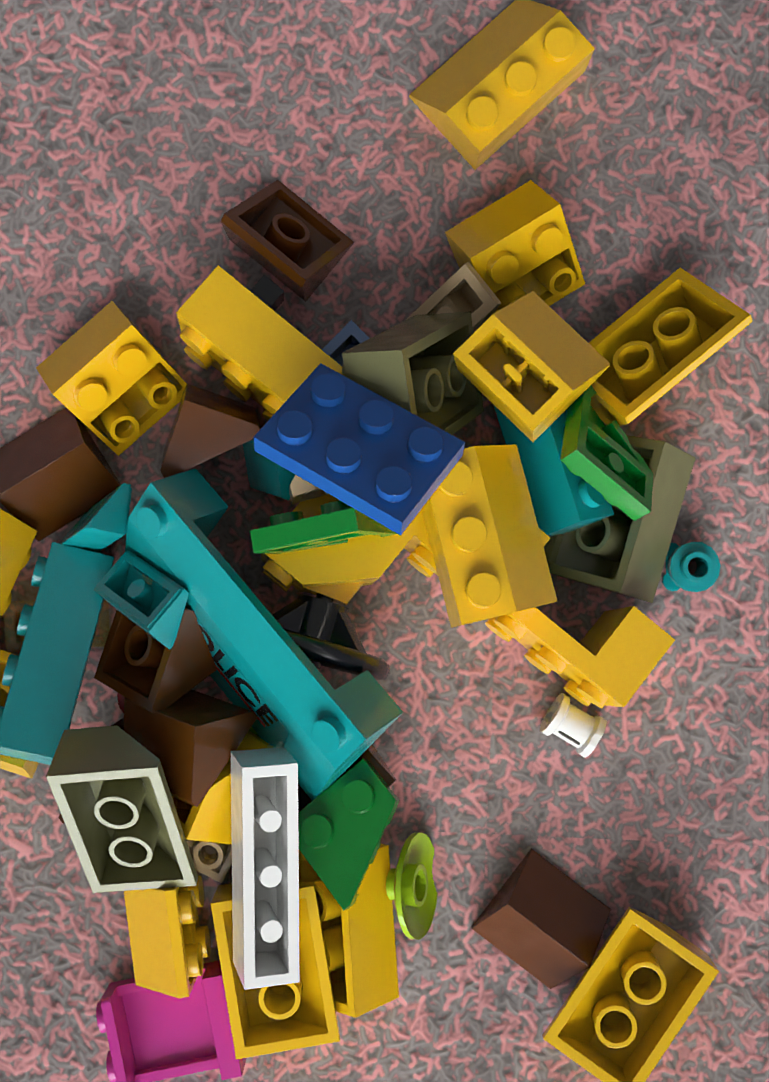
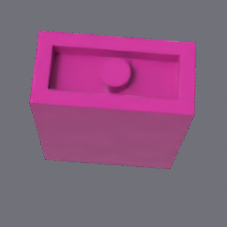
[96,960,247,1082]

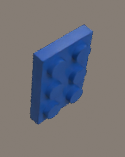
[254,363,465,535]

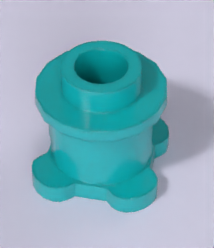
[662,542,721,592]

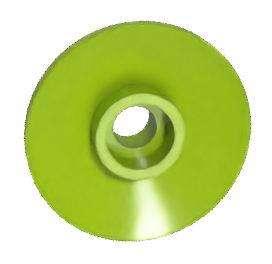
[386,832,438,940]

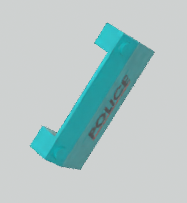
[125,468,404,801]

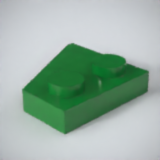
[560,385,654,521]
[250,501,397,554]
[298,758,400,910]

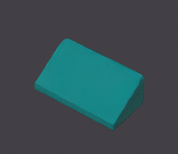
[242,439,295,500]
[59,483,132,553]
[94,550,189,650]

